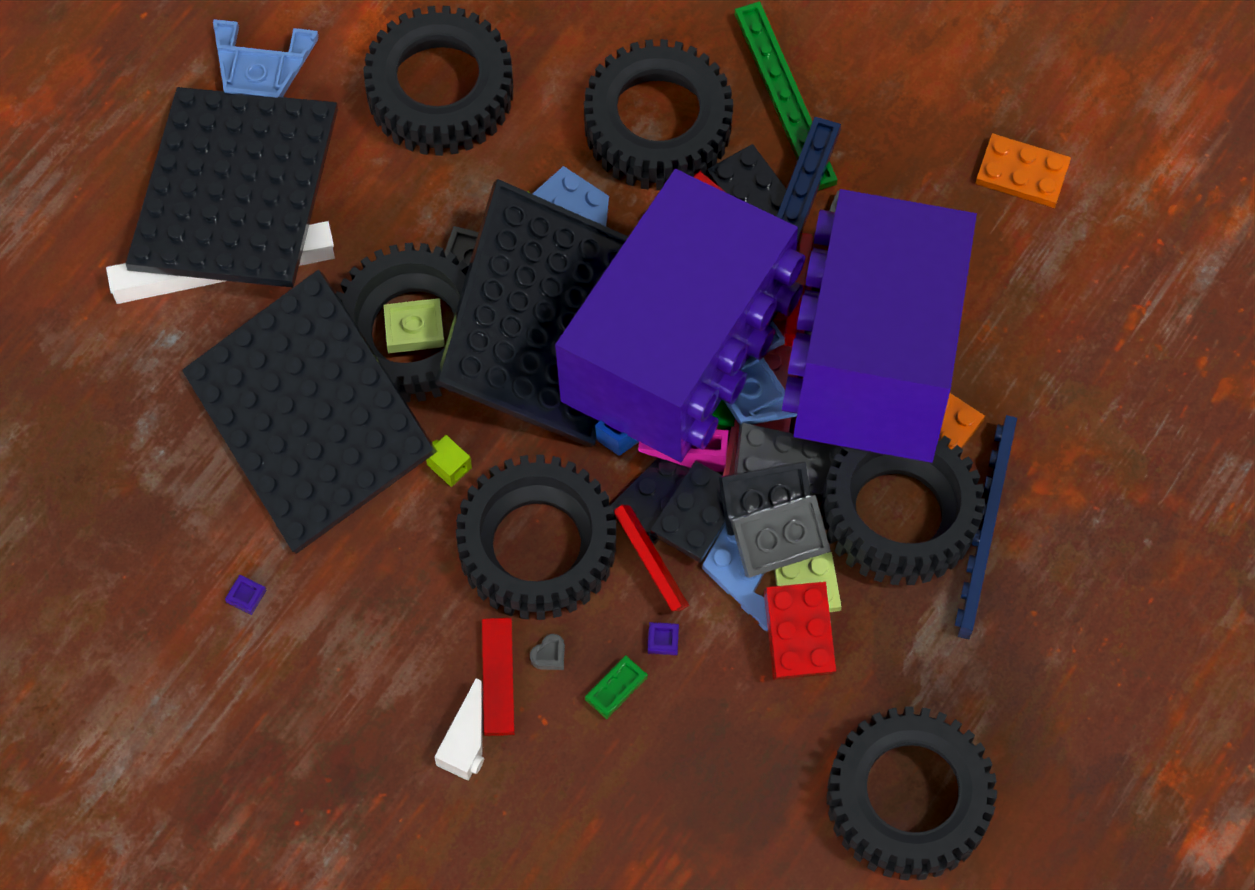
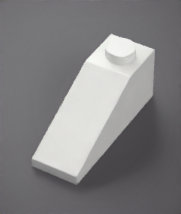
[434,678,484,781]

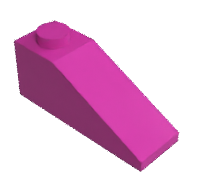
[638,430,728,472]

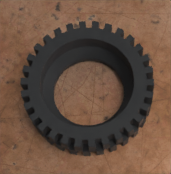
[364,6,514,156]
[584,39,733,190]
[336,243,469,402]
[819,435,985,585]
[456,455,616,620]
[826,707,997,880]

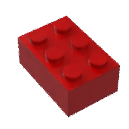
[763,581,836,680]

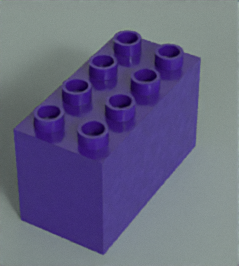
[555,169,805,463]
[782,189,977,463]

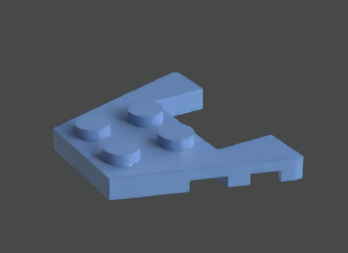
[213,19,319,98]
[533,166,609,226]
[724,321,797,425]
[702,524,768,632]

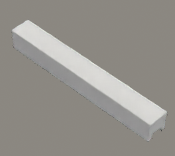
[106,221,335,304]

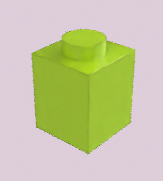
[426,435,472,487]

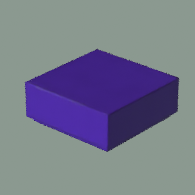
[225,575,267,615]
[648,622,679,655]

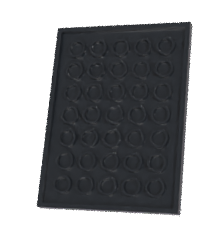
[126,87,338,288]
[435,179,628,448]
[182,269,438,554]

